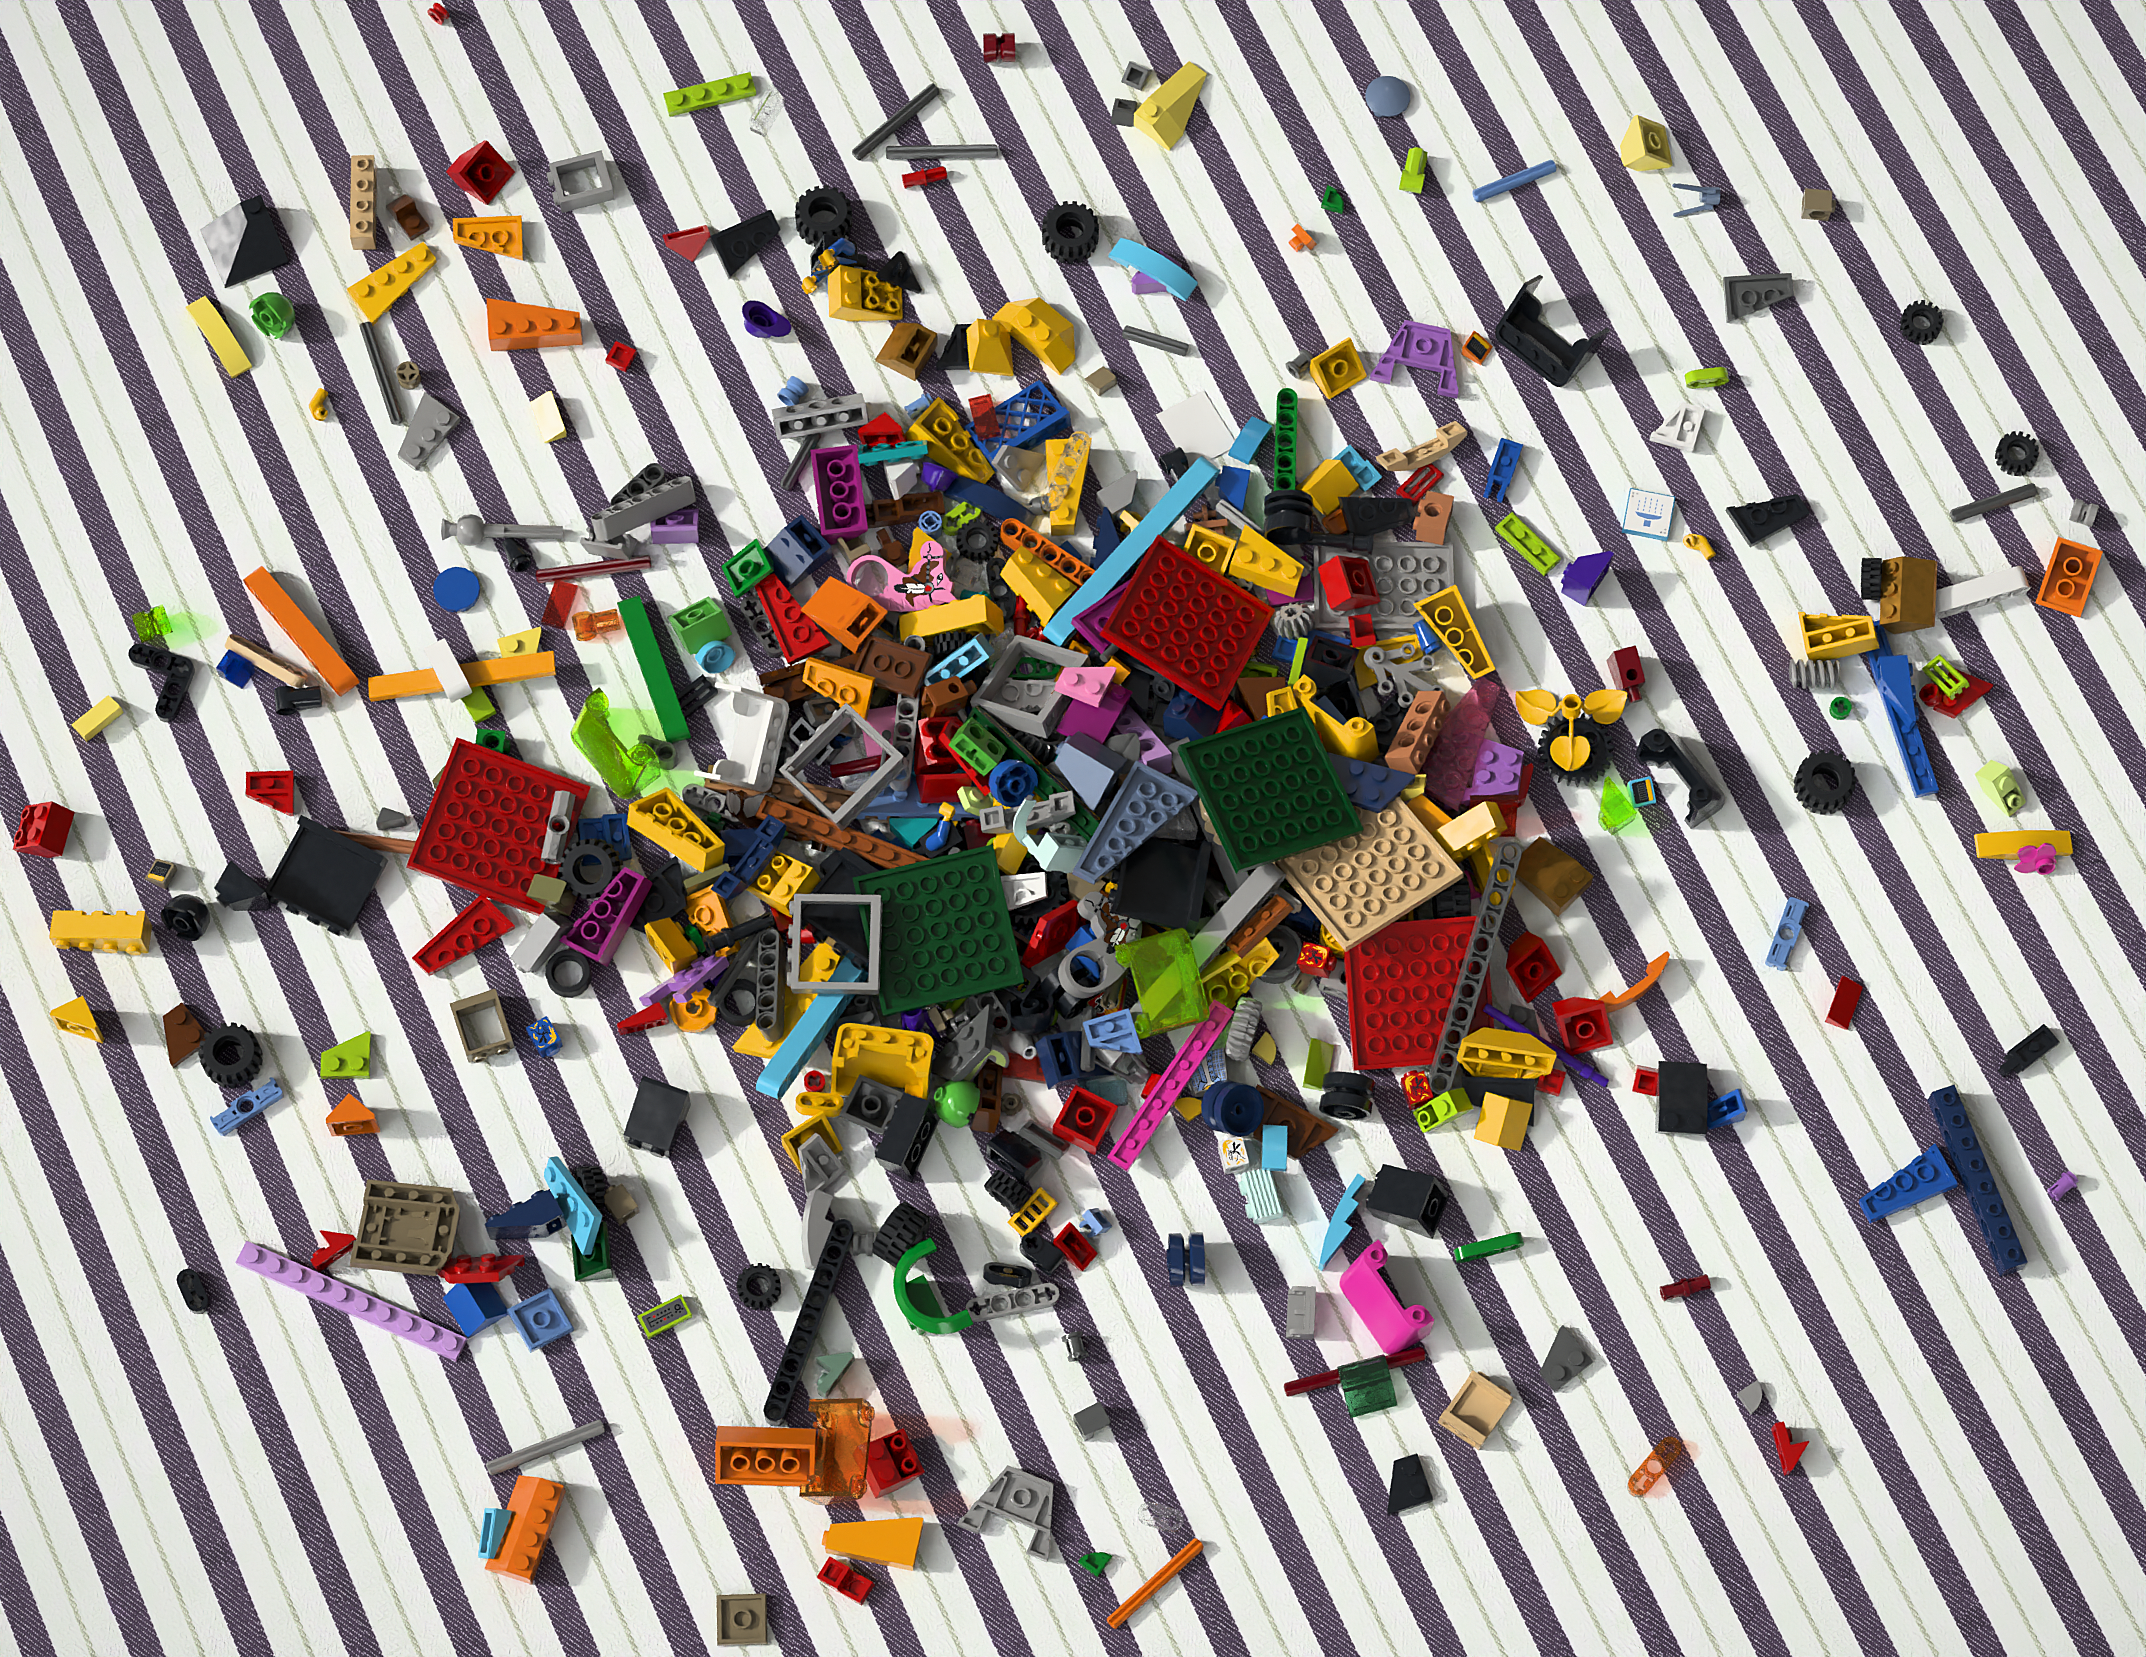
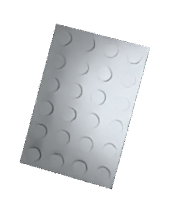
[1313,542,1454,632]

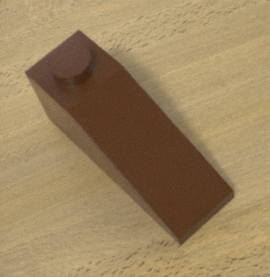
[971,1059,1003,1133]

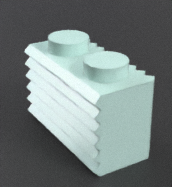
[1238,1169,1283,1224]

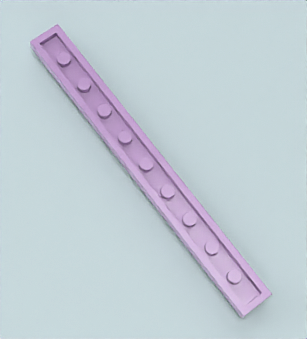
[235,1241,467,1362]

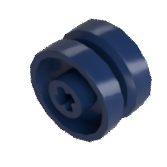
[1201,1080,1264,1137]
[1166,1232,1205,1287]

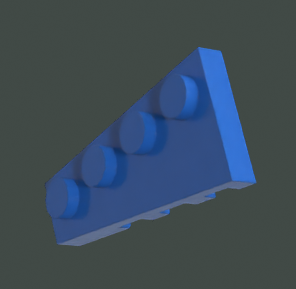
[1859,1143,1958,1223]

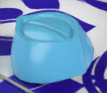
[695,641,736,674]

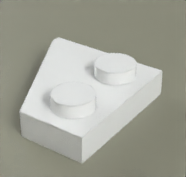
[1650,402,1705,452]

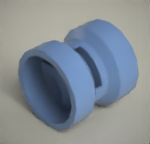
[777,376,809,406]
[919,511,942,540]

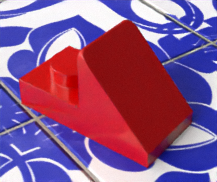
[310,1230,356,1273]
[1771,1421,1810,1476]

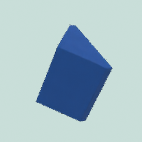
[443,1282,508,1339]

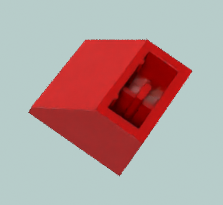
[12,801,75,858]
[855,1428,925,1499]

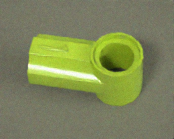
[1399,147,1428,194]

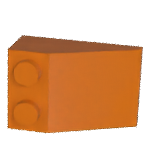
[2035,536,2103,618]

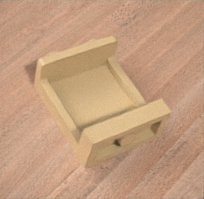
[1438,1370,1513,1450]

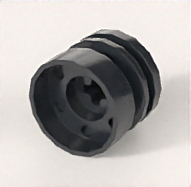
[1264,489,1313,545]

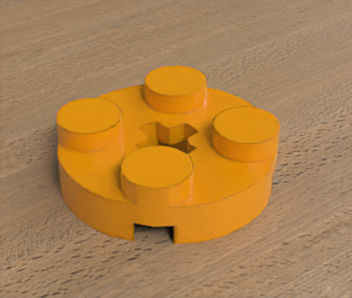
[669,988,718,1033]

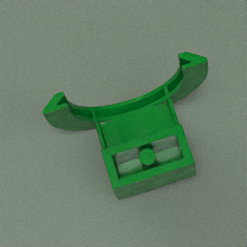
[893,1238,973,1335]

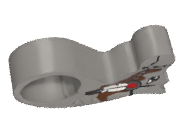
[1058,891,1142,998]

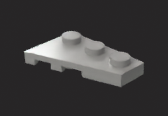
[397,392,460,471]

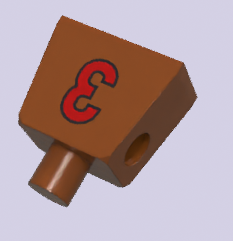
[920,676,977,718]

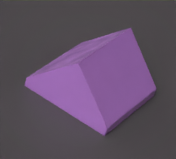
[650,508,699,544]

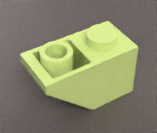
[1975,760,2026,817]

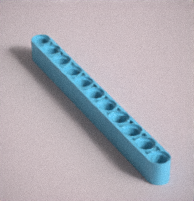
[1042,456,1220,647]

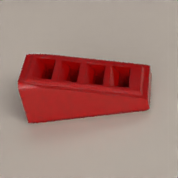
[617,1002,669,1035]

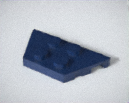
[1327,752,1415,813]

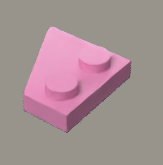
[1055,667,1117,707]

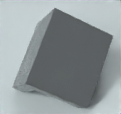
[1073,1401,1110,1441]

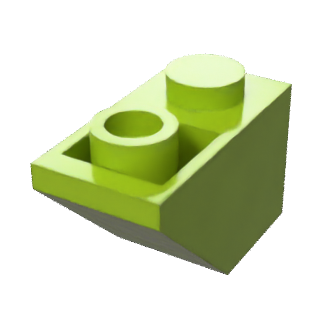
[1413,1087,1474,1133]

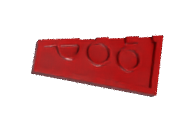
[755,573,832,666]

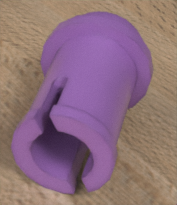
[2047,1171,2079,1201]

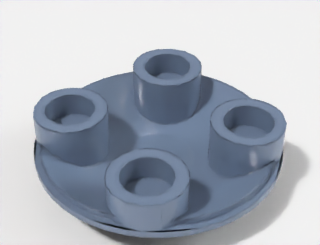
[1365,76,1410,118]

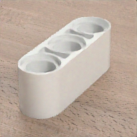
[423,638,473,703]

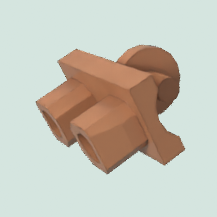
[1184,504,1228,536]

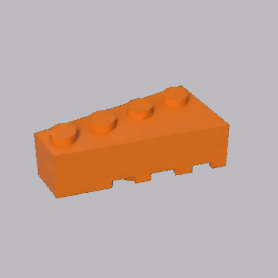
[486,298,583,351]

